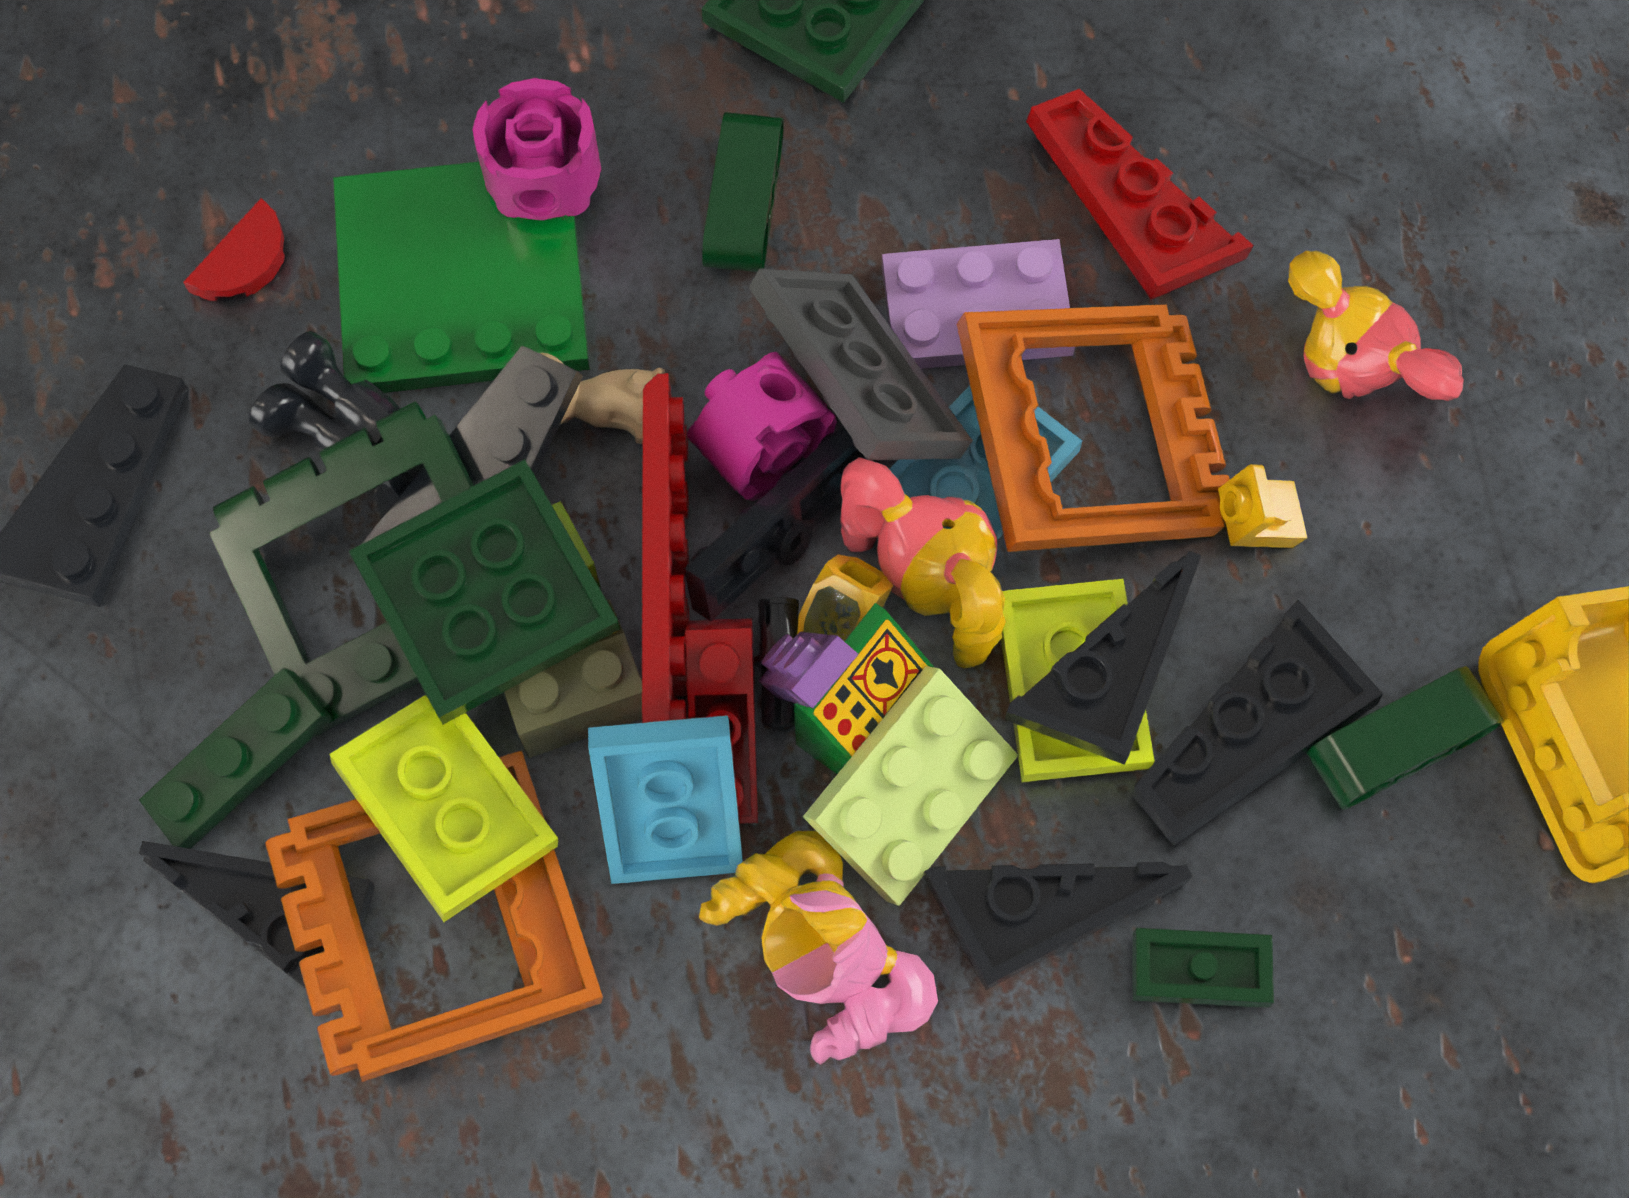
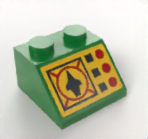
[794,603,934,774]

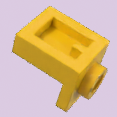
[1218,464,1307,548]

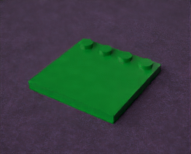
[333,161,590,393]

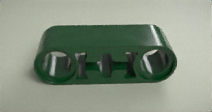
[702,112,784,272]
[1307,666,1504,810]

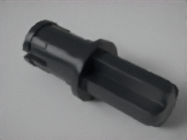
[754,597,799,728]

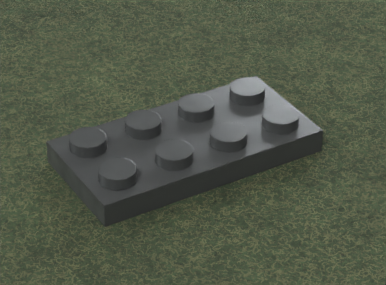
[749,269,973,460]

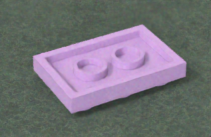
[881,239,1075,369]

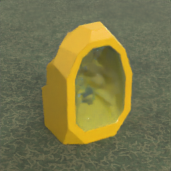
[797,554,893,641]

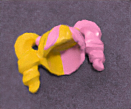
[699,831,938,1065]

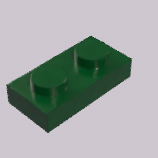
[1133,928,1274,1008]

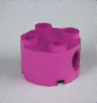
[472,78,601,220]
[687,352,837,501]

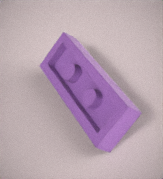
[759,632,858,708]

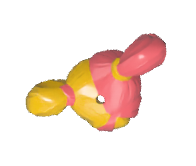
[1288,250,1464,401]
[840,458,1006,669]

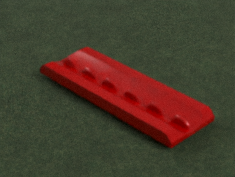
[642,373,690,723]

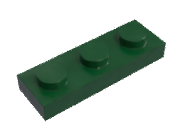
[139,667,332,849]

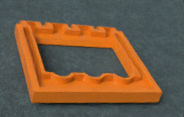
[956,304,1230,552]
[265,750,603,1082]

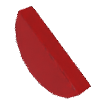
[183,198,285,301]

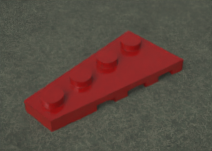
[1026,89,1254,300]

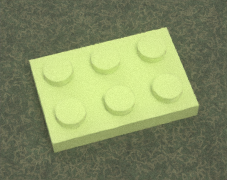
[803,666,1018,906]

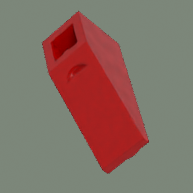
[685,618,758,824]

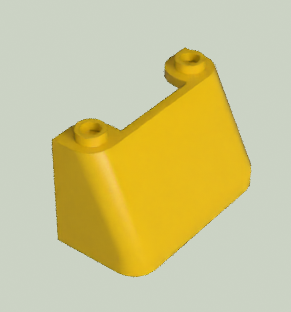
[1478,586,1629,883]

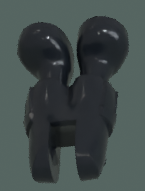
[249,331,414,498]

